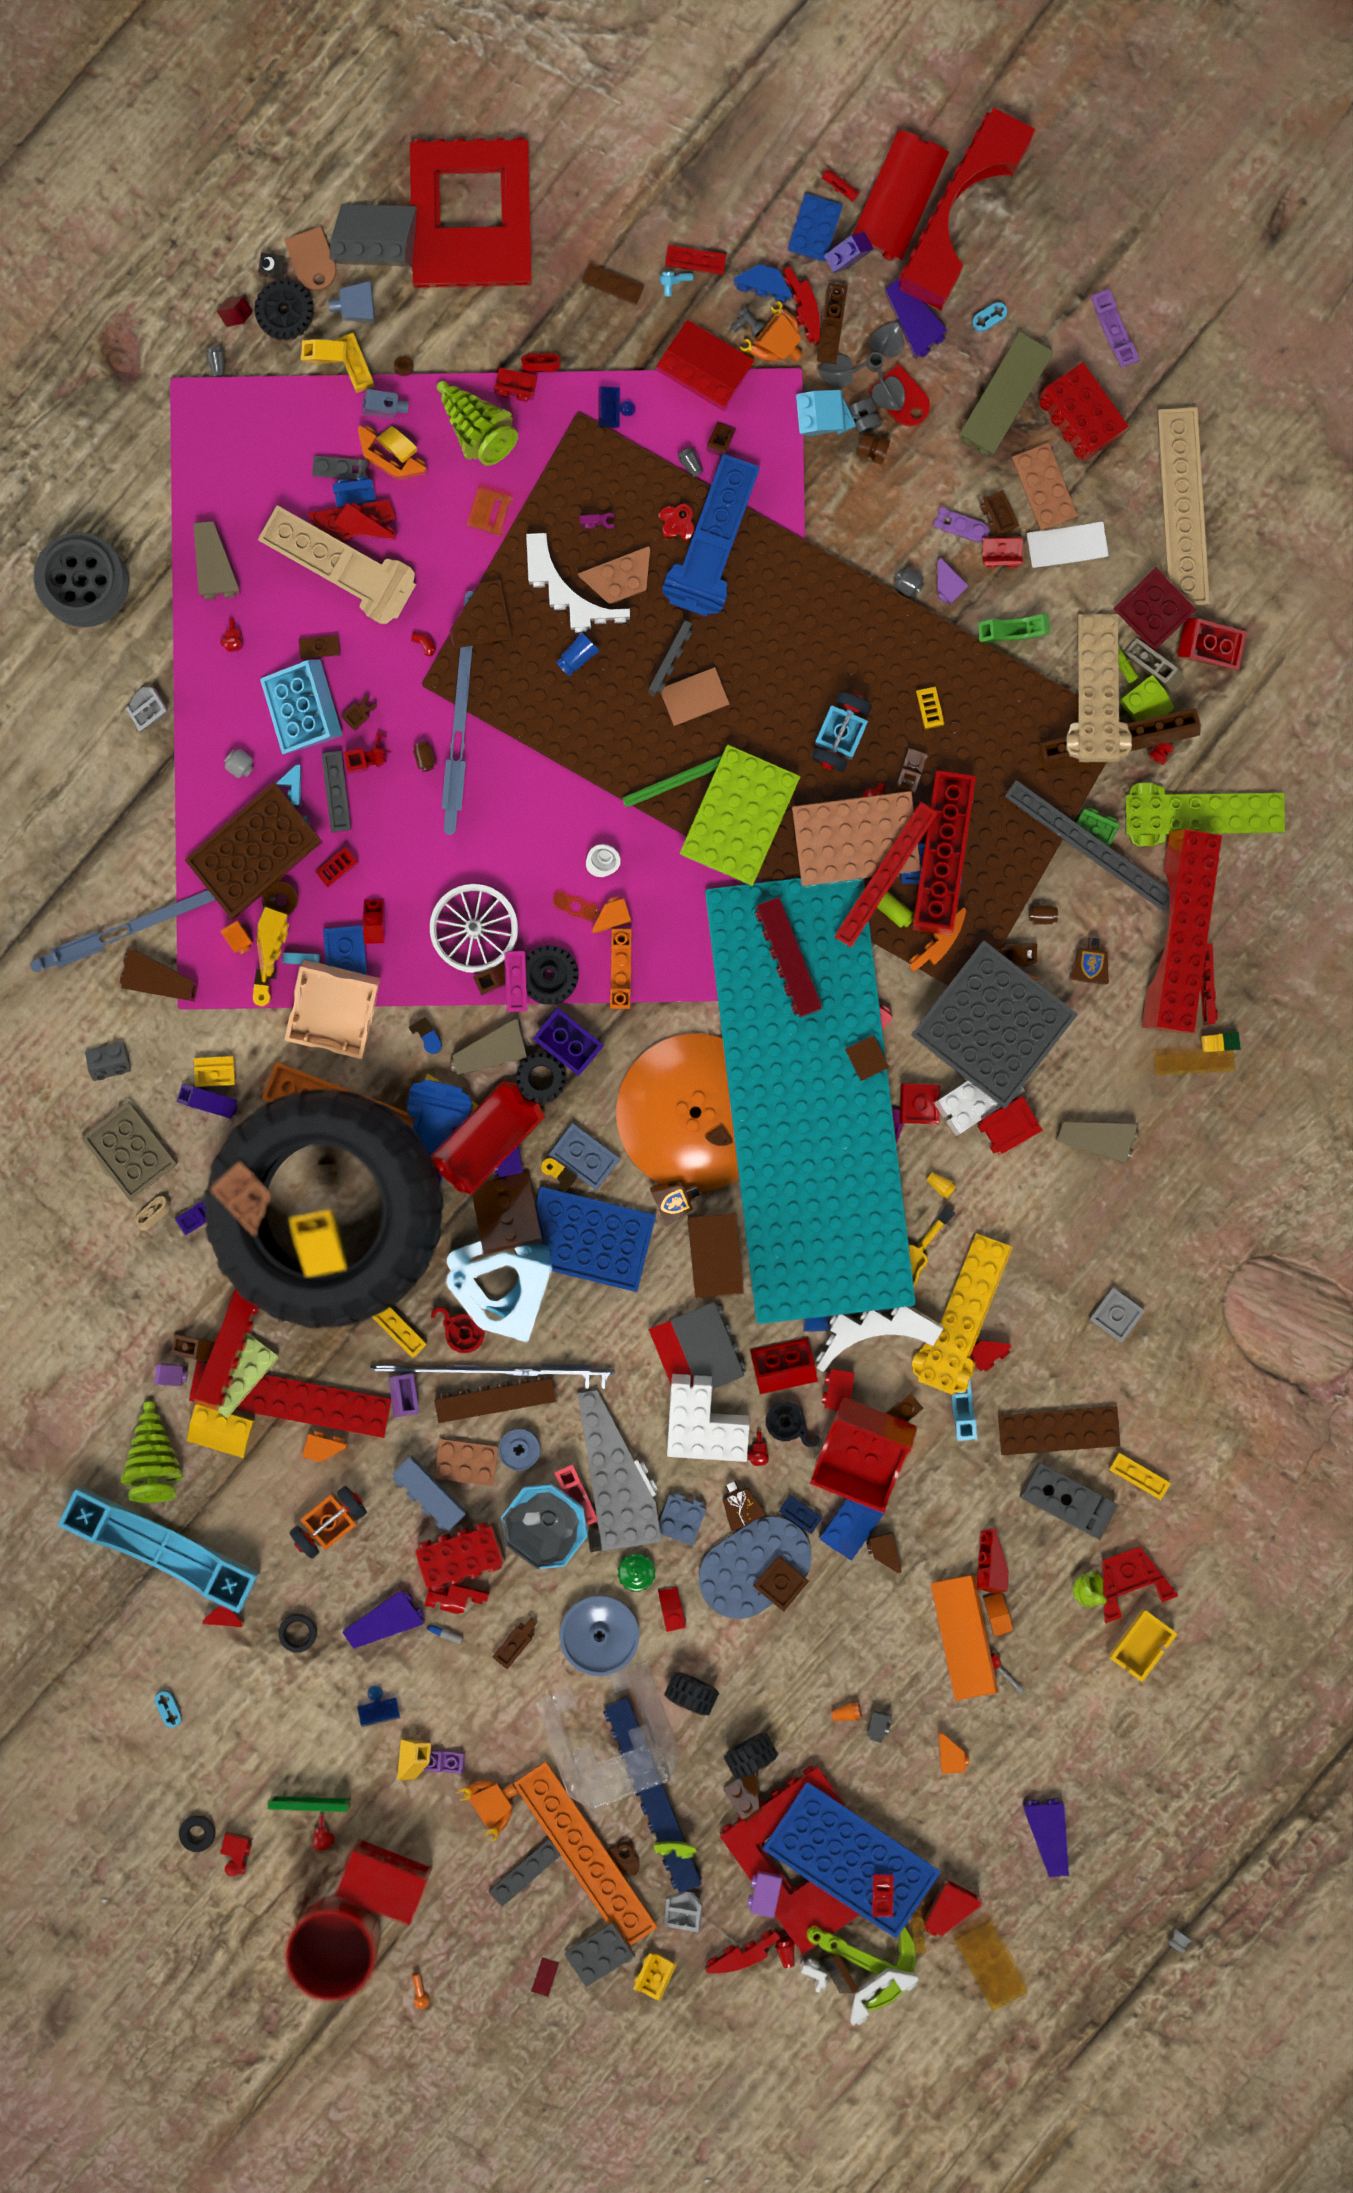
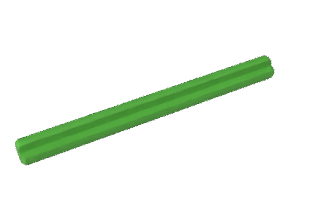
[622,755,723,807]

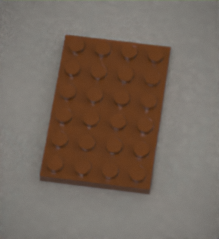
[185,782,323,920]

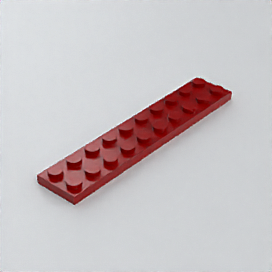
[189,1362,391,1438]

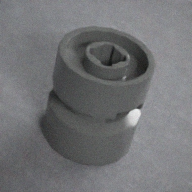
[849,398,882,434]

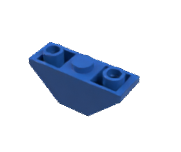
[733,264,792,303]

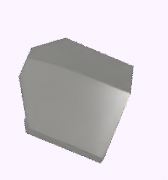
[126,687,168,732]
[664,1891,703,1932]

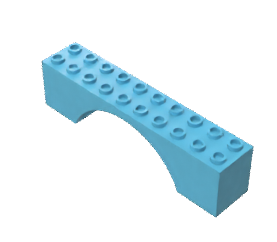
[58,1486,260,1613]

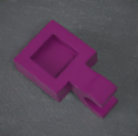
[580,513,614,530]

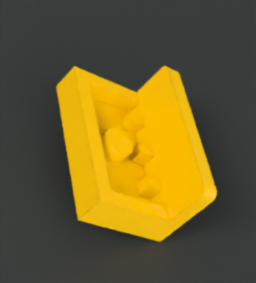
[633,1953,677,2001]

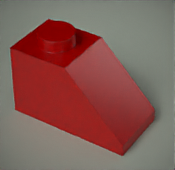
[658,1587,686,1632]

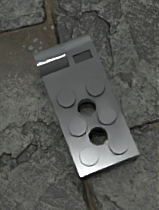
[1020,1462,1119,1540]

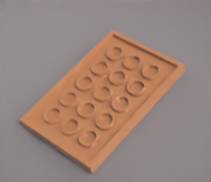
[792,791,921,886]

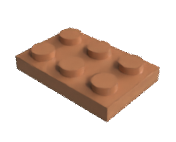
[434,1438,499,1486]

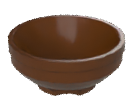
[262,881,298,916]

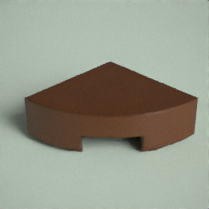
[705,1126,733,1146]

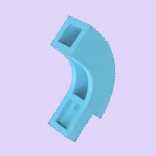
[951,1379,977,1441]

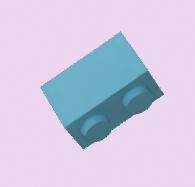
[796,390,846,436]

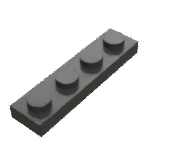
[648,620,693,697]
[321,751,351,833]
[489,1838,561,1907]

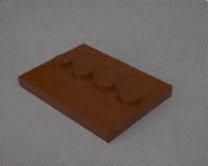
[472,1172,542,1255]

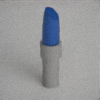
[426,1625,464,1645]

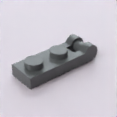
[312,456,369,481]

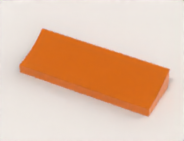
[931,1574,999,1701]

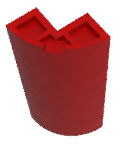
[852,130,949,261]
[430,1081,545,1195]

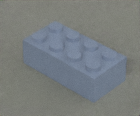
[392,1455,467,1531]

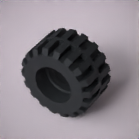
[516,1053,566,1103]
[664,1672,719,1716]
[723,1733,779,1779]

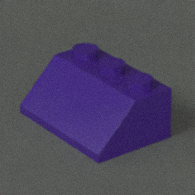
[532,1008,604,1076]

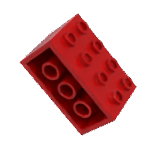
[1038,362,1129,463]
[415,1522,505,1591]

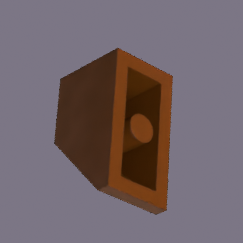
[171,1334,215,1361]
[866,1532,902,1573]

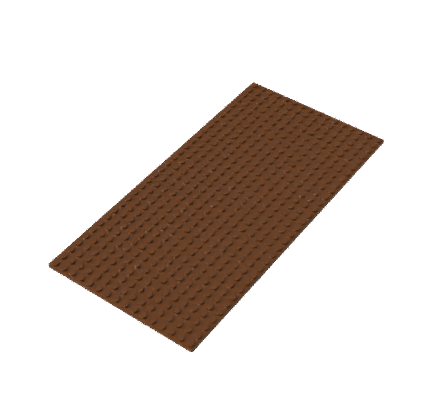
[422,412,1127,986]

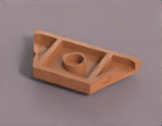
[578,546,650,605]

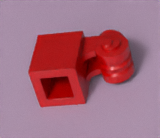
[343,747,387,774]
[220,1831,252,1877]

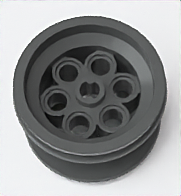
[33,532,129,628]

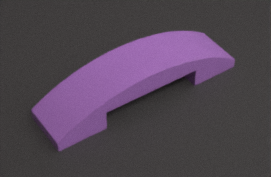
[1091,289,1140,368]

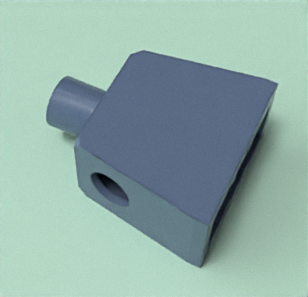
[329,281,375,323]
[362,389,409,418]

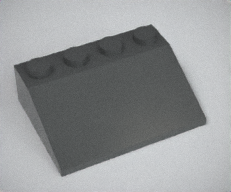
[329,204,417,267]

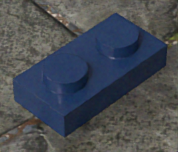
[779,1495,823,1534]

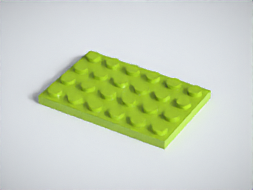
[679,745,801,886]

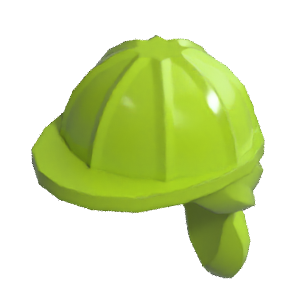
[1072,1571,1107,1608]

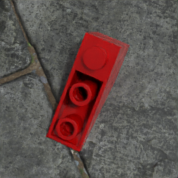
[334,502,397,540]
[976,1528,1009,1594]

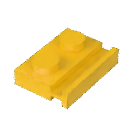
[194,1056,235,1087]

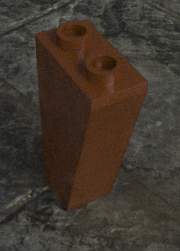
[120,949,198,1002]

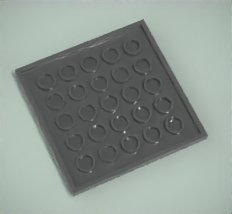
[910,941,1078,1109]

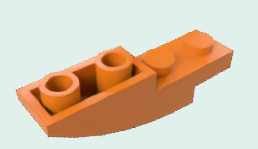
[908,908,966,973]

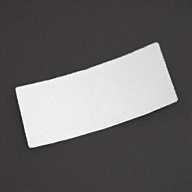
[1027,522,1109,568]

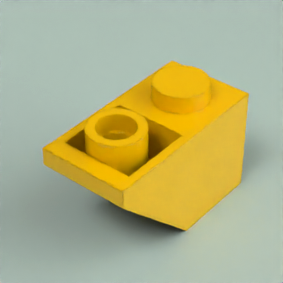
[301,339,347,364]
[397,1739,431,1780]

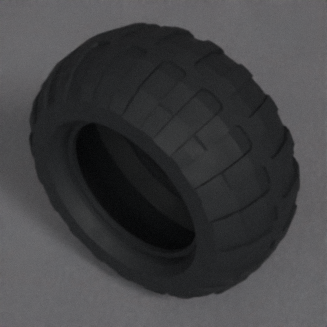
[204,1089,444,1328]

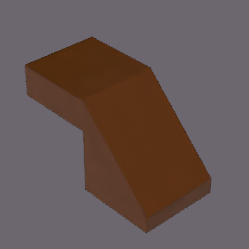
[994,943,1037,967]

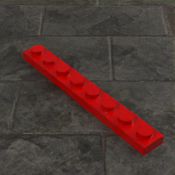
[834,802,938,947]

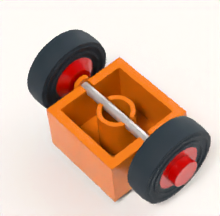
[289,1486,367,1559]

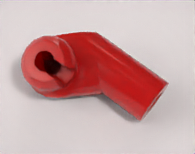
[411,632,436,657]

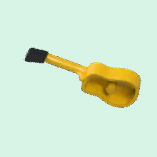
[908,1206,955,1287]

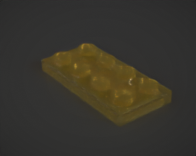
[954,1921,1028,2011]

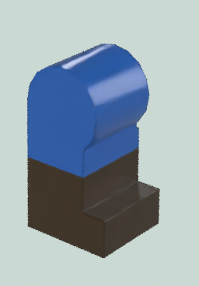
[408,1017,442,1054]

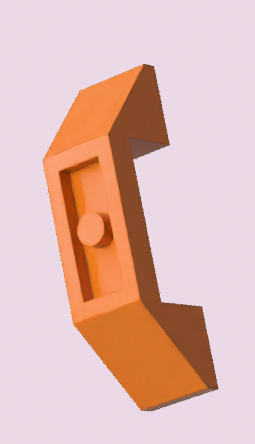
[358,425,428,481]
[610,929,632,1009]

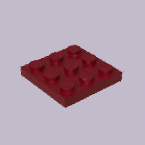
[1113,567,1198,651]

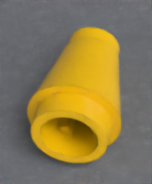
[926,1172,957,1199]

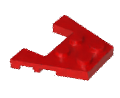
[1102,1546,1178,1623]

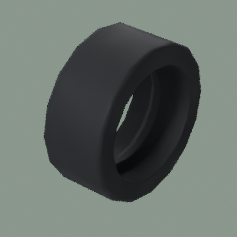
[279,1614,317,1653]

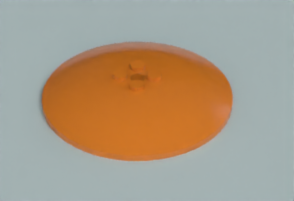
[616,1034,739,1192]

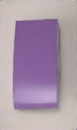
[424,1750,466,1774]

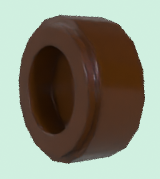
[394,356,414,376]

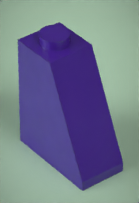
[176,1083,238,1119]

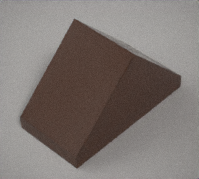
[707,422,736,457]

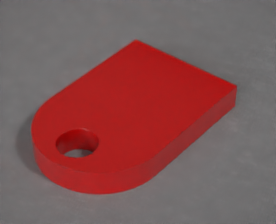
[869,364,930,427]

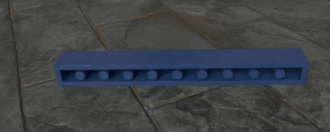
[603,1696,702,1894]

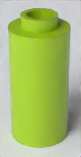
[877,891,914,928]

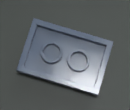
[549,1123,620,1191]

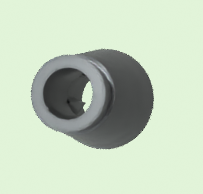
[205,347,225,377]
[677,446,703,477]

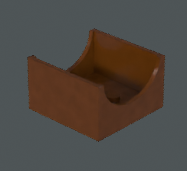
[688,1213,744,1298]

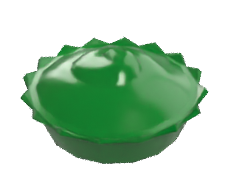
[617,1553,656,1593]

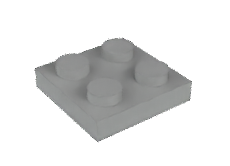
[1089,1287,1145,1343]

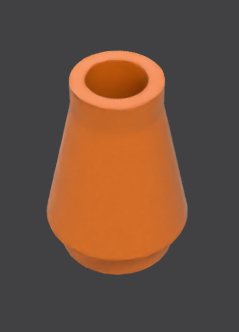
[831,1701,862,1722]

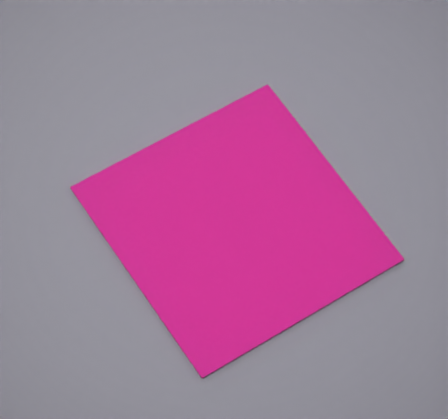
[170,368,805,1010]

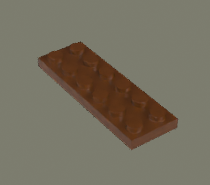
[998,1406,1120,1456]

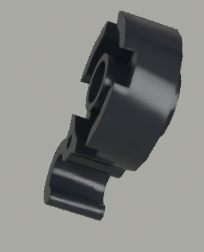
[766,1401,820,1447]

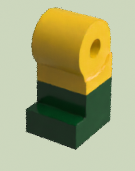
[1201,1032,1241,1052]

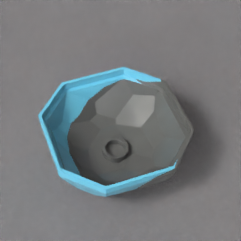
[500,1484,588,1569]

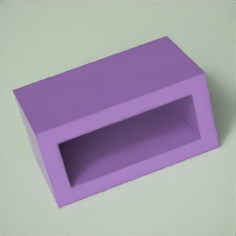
[388,1374,419,1418]
[747,1870,782,1918]

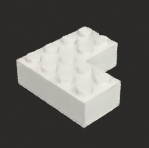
[934,1077,1025,1136]
[667,1374,749,1462]

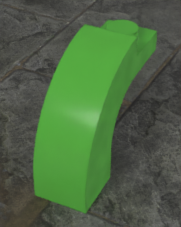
[978,614,1050,643]

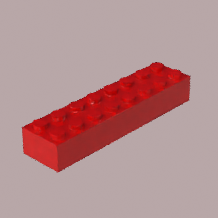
[912,770,976,936]

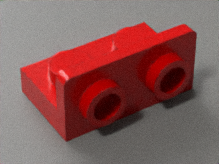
[494,368,538,402]

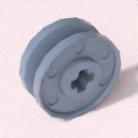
[498,1428,541,1471]

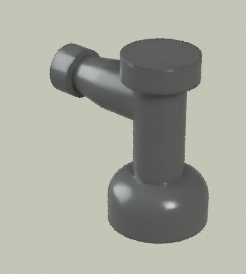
[731,307,766,337]

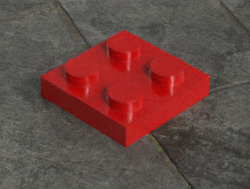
[900,1083,941,1125]

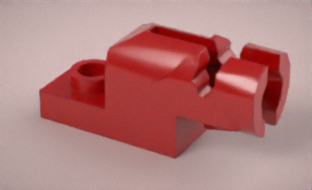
[425,1584,490,1614]

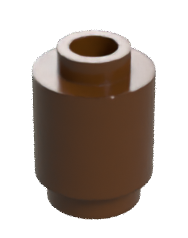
[413,741,437,772]
[1029,905,1058,925]

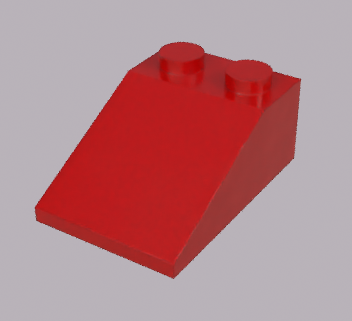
[1177,618,1247,670]

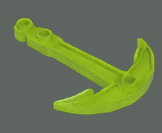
[807,1926,916,2010]

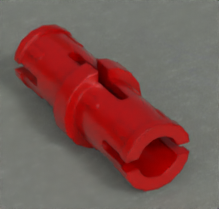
[821,168,860,203]

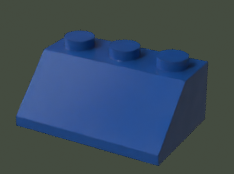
[819,1499,886,1561]

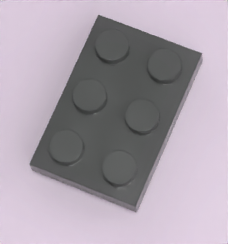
[564,1921,636,1987]

